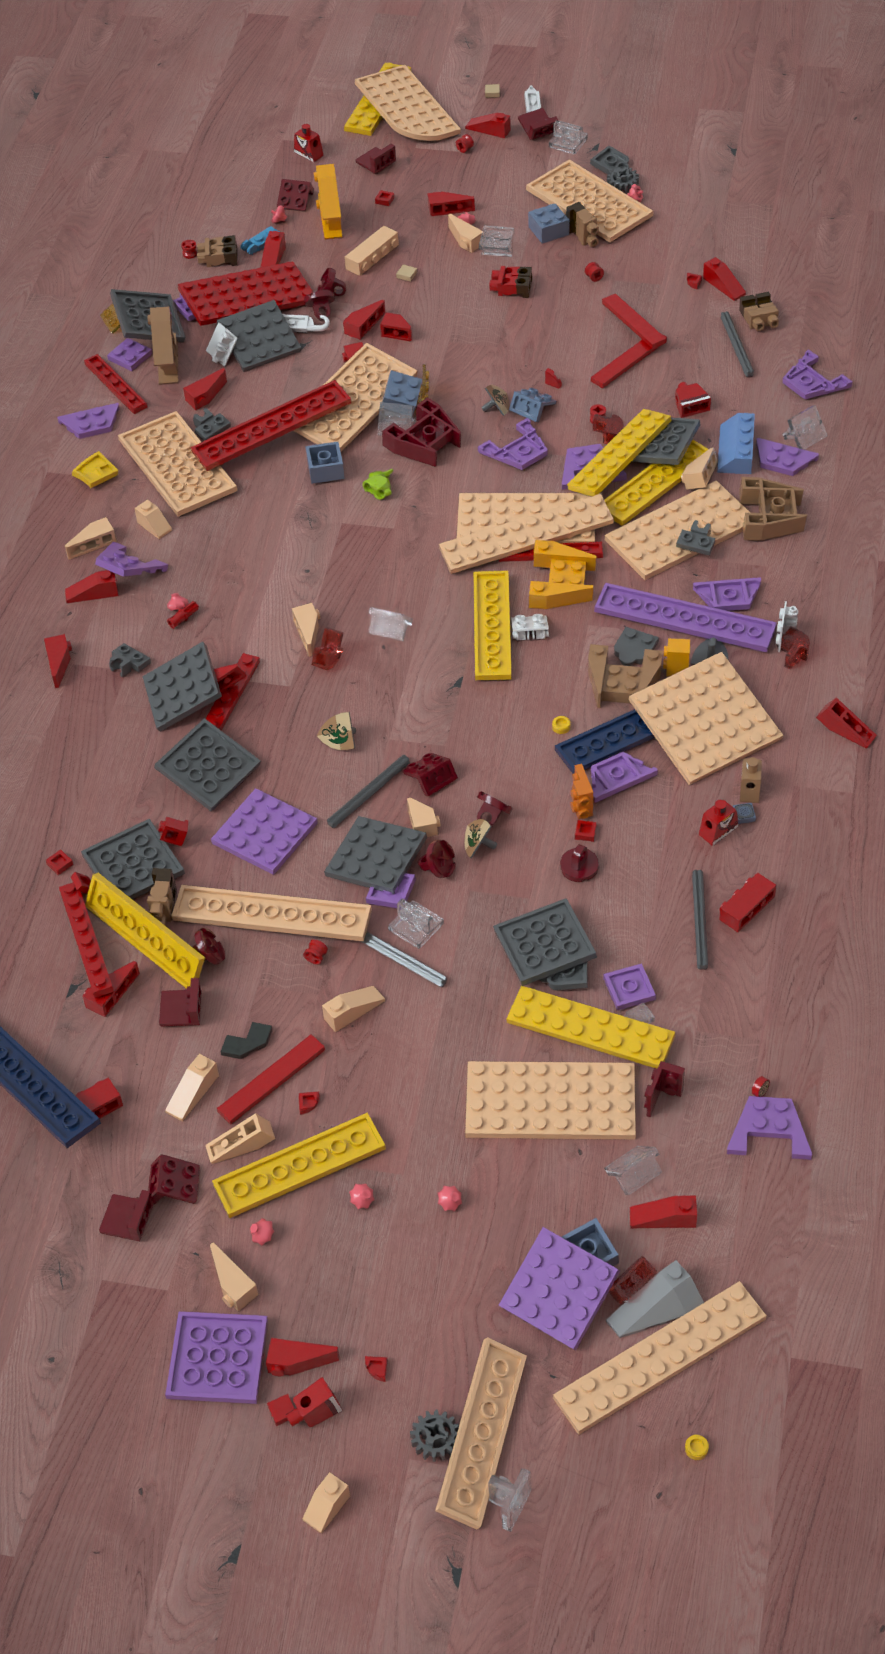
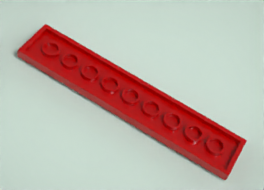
[191,380,352,471]

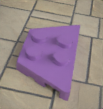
[57,403,120,439]
[756,438,819,476]
[693,577,761,611]
[591,752,658,803]

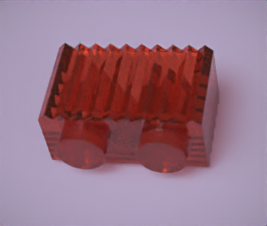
[609,1256,657,1305]

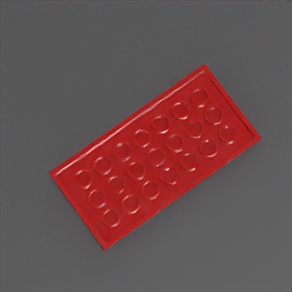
[178,261,313,326]

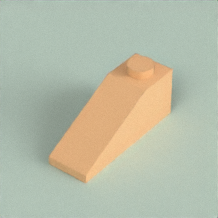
[448,214,484,253]
[681,448,718,489]
[65,517,116,560]
[292,603,320,657]
[322,986,385,1032]
[165,1054,219,1122]
[205,1113,275,1164]
[210,1243,258,1312]

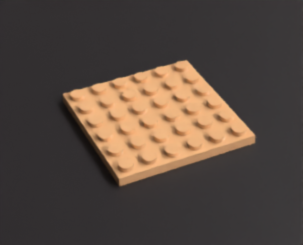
[629,652,783,785]

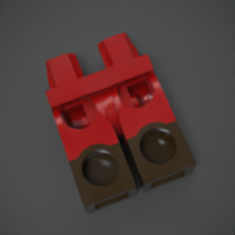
[489,266,533,298]

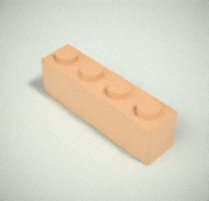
[345,226,399,276]

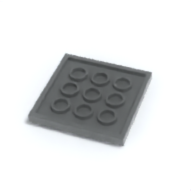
[110,289,186,342]
[217,300,301,372]
[632,418,701,465]
[142,642,222,732]
[154,718,261,812]
[324,816,427,894]
[81,819,185,900]
[493,898,597,986]

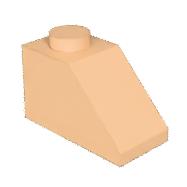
[135,500,172,539]
[407,798,440,837]
[303,1472,350,1534]

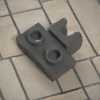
[193,408,231,441]
[676,520,715,556]
[109,643,151,677]

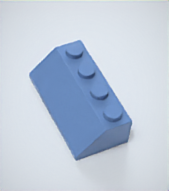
[717,413,755,474]

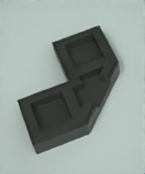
[221,1022,273,1059]

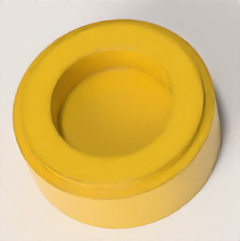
[552,716,571,734]
[685,1435,709,1460]

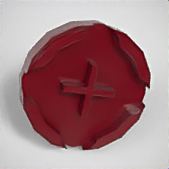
[317,268,346,296]
[304,290,335,320]
[477,791,513,826]
[417,839,456,878]
[560,844,599,882]
[192,928,226,965]

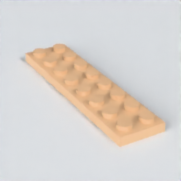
[435,1337,527,1530]

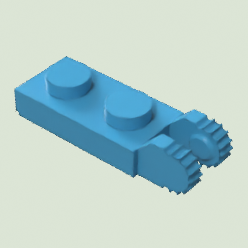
[240,226,280,255]

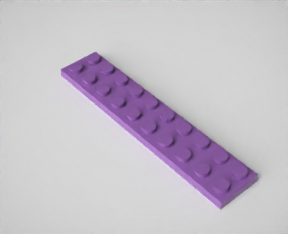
[594,583,777,652]

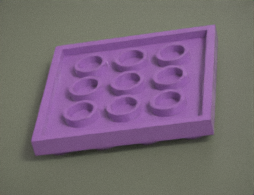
[211,788,318,875]
[499,1227,620,1351]
[165,1311,268,1404]

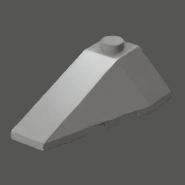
[606,1260,704,1338]

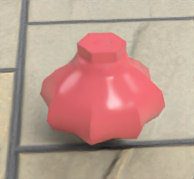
[627,184,643,202]
[271,206,287,223]
[458,212,476,225]
[167,593,189,611]
[349,1183,374,1209]
[438,1185,462,1211]
[250,1218,274,1246]

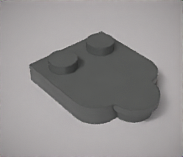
[590,146,629,174]
[614,627,659,666]
[540,961,588,990]

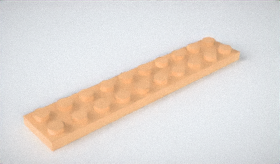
[439,494,614,574]
[172,885,372,941]
[553,1281,767,1435]

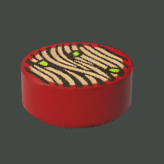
[752,1076,770,1097]

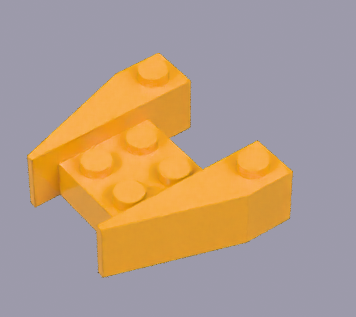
[313,164,342,240]
[529,540,596,609]

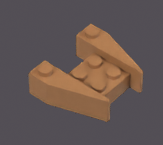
[148,307,178,385]
[739,477,807,540]
[588,644,663,708]

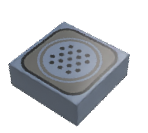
[733,803,756,824]

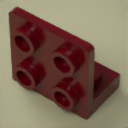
[518,108,559,140]
[355,144,396,174]
[277,179,314,211]
[403,753,458,796]
[159,978,202,1027]
[644,1061,685,1117]
[148,1154,200,1205]
[99,1190,154,1242]

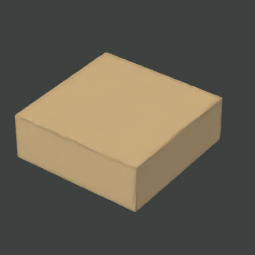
[485,84,500,98]
[396,265,417,282]

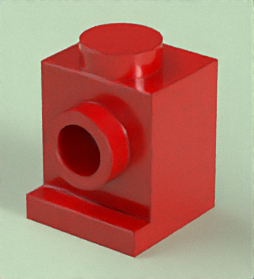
[158,817,189,846]

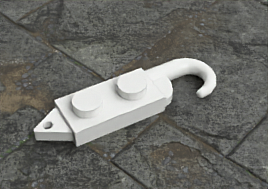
[524,85,541,113]
[283,314,330,332]

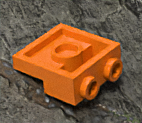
[570,764,593,820]

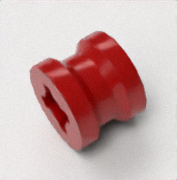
[455,134,474,153]
[181,240,198,259]
[585,262,604,282]
[590,404,606,425]
[303,939,328,965]

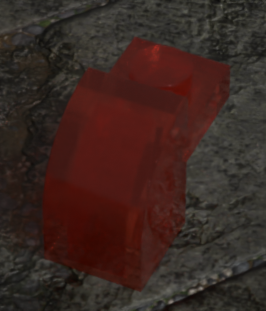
[593,414,624,444]
[311,627,343,670]
[781,627,810,670]

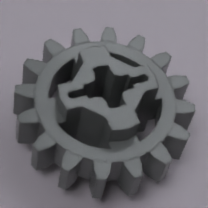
[607,167,639,192]
[410,1409,459,1462]

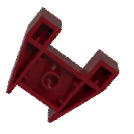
[382,397,461,467]

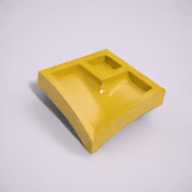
[72,451,118,488]

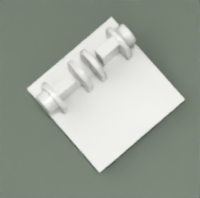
[206,322,238,366]
[776,601,798,652]
[511,614,549,640]

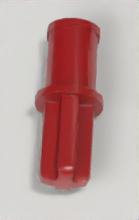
[167,601,199,629]

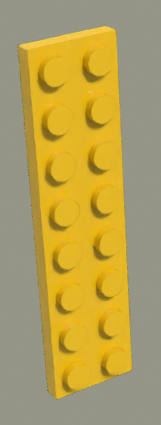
[344,63,411,136]
[567,409,672,496]
[604,440,709,526]
[473,571,512,680]
[85,873,205,989]
[506,986,675,1068]
[212,1112,386,1219]

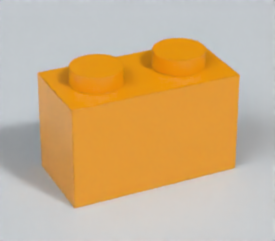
[663,638,690,677]

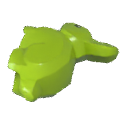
[362,469,393,500]

